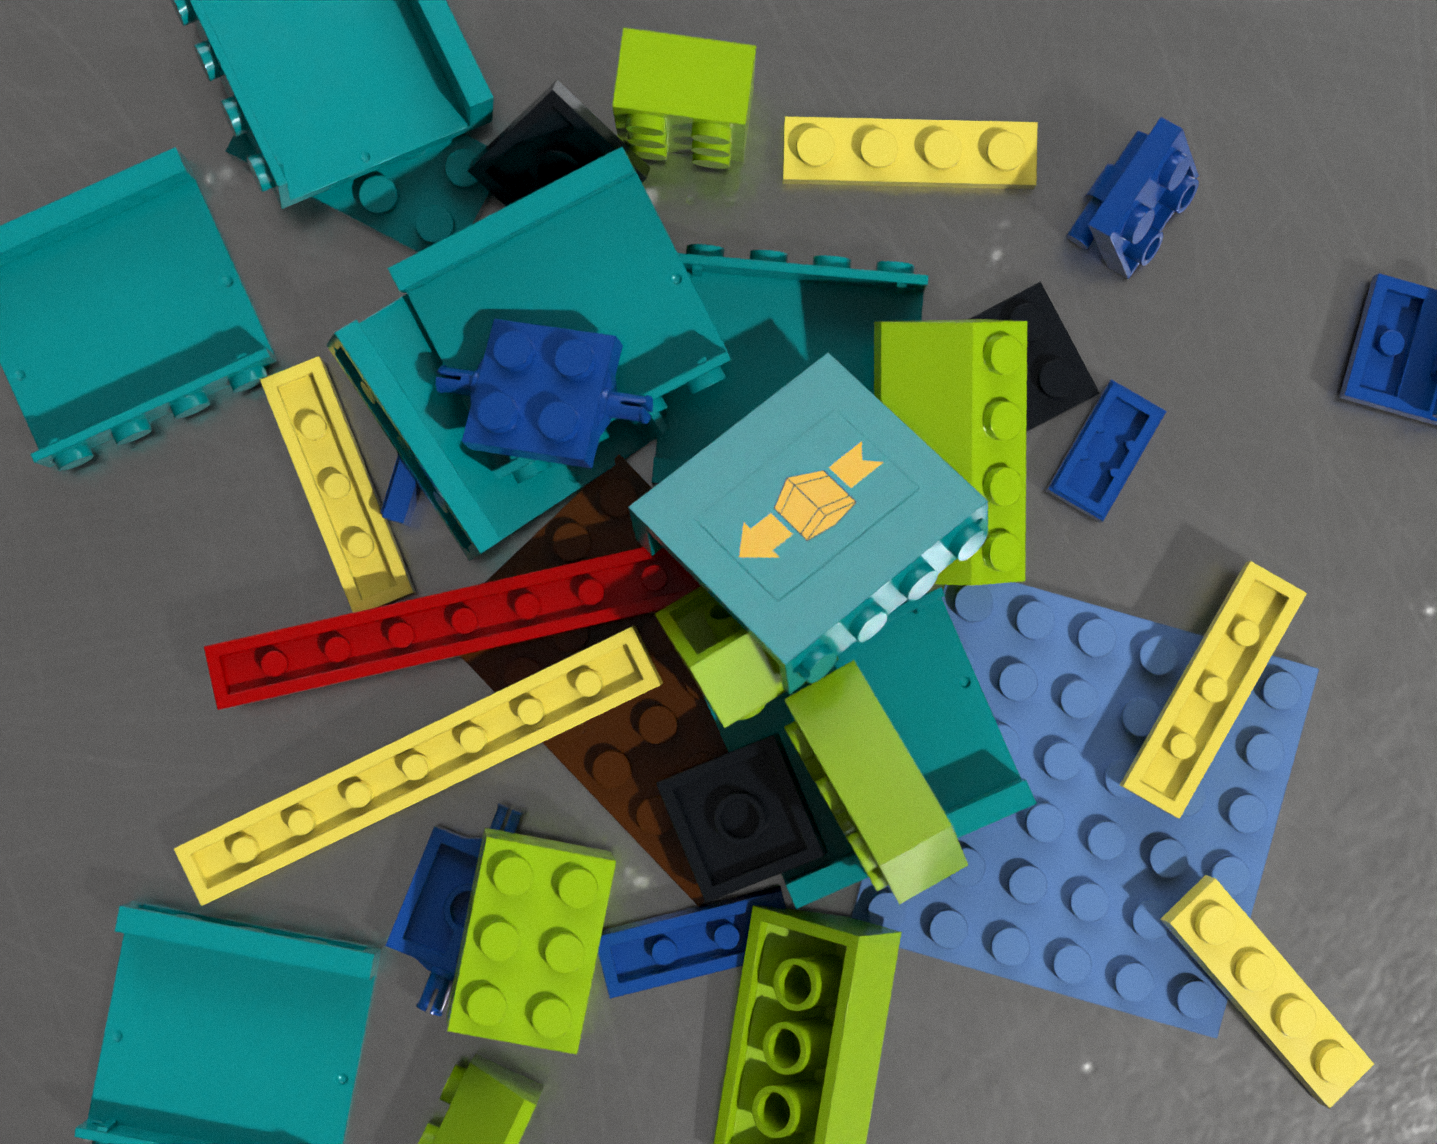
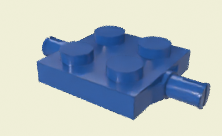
[435,319,653,469]
[385,803,524,1016]

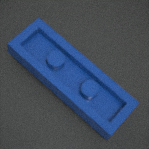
[598,886,786,999]

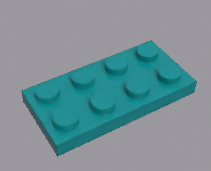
[225,133,492,253]

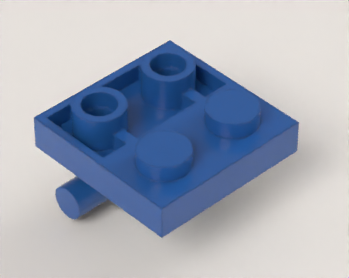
[1066,117,1199,279]
[1339,273,1437,426]

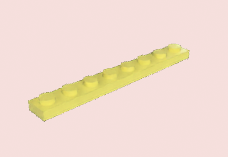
[174,625,663,906]

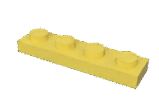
[783,116,1038,189]
[260,356,416,613]
[1119,561,1307,819]
[1160,875,1374,1109]

